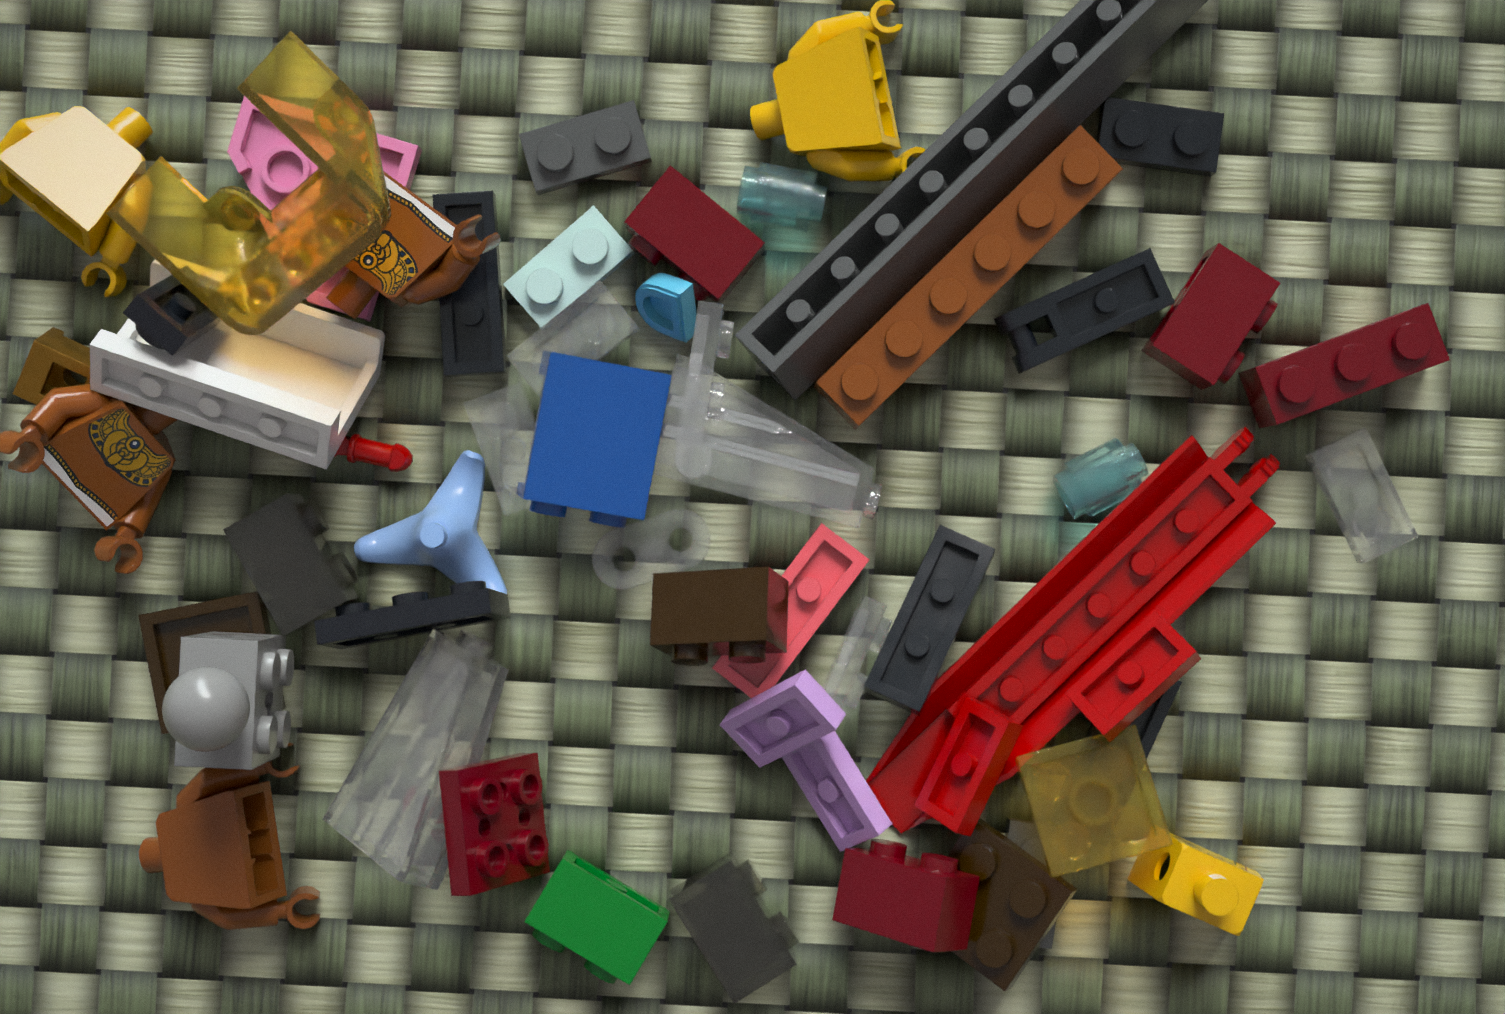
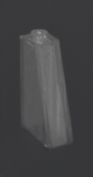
[653,354,882,528]
[322,629,508,890]

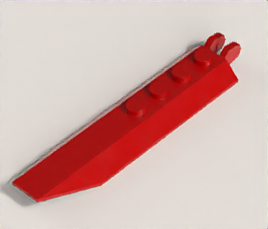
[866,427,1280,833]

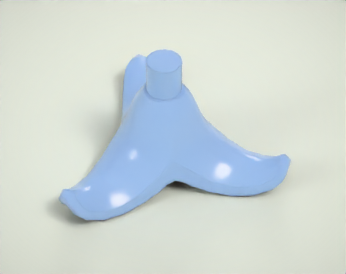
[354,450,507,594]

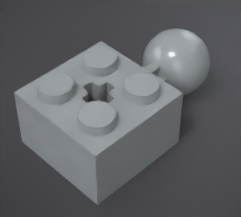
[162,631,294,770]

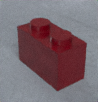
[624,165,765,306]
[1141,243,1280,390]
[832,839,980,953]

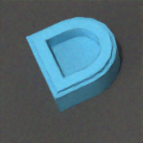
[635,273,699,343]

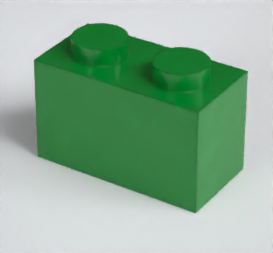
[524,850,670,985]

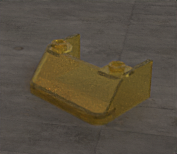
[106,31,391,335]

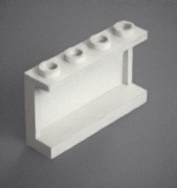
[90,256,385,470]

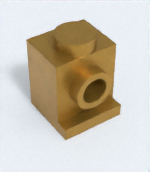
[13,327,90,405]

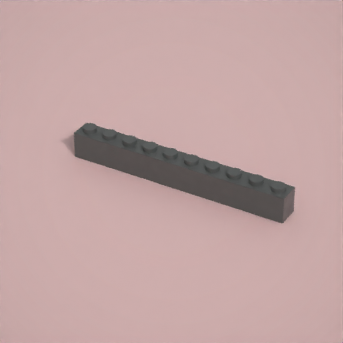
[735,0,1208,400]

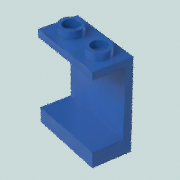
[516,350,672,528]

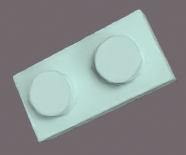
[503,205,634,332]

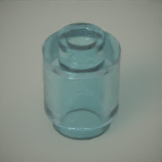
[737,162,828,232]
[1053,437,1148,519]

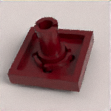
[427,752,550,896]

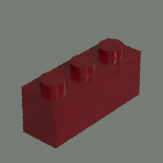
[1238,303,1450,429]

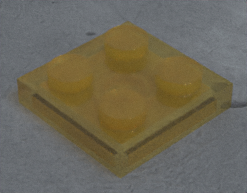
[1015,724,1173,879]

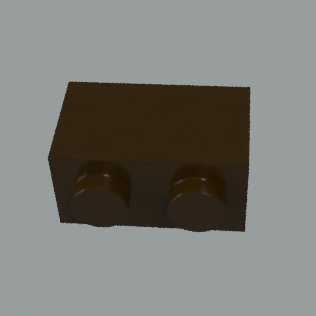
[650,567,789,666]

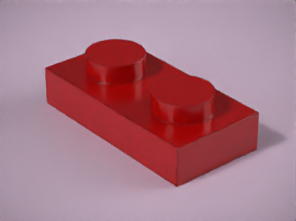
[1064,610,1201,742]
[914,696,1024,837]

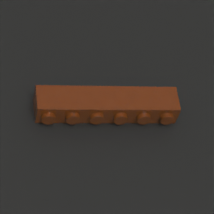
[814,125,1123,430]

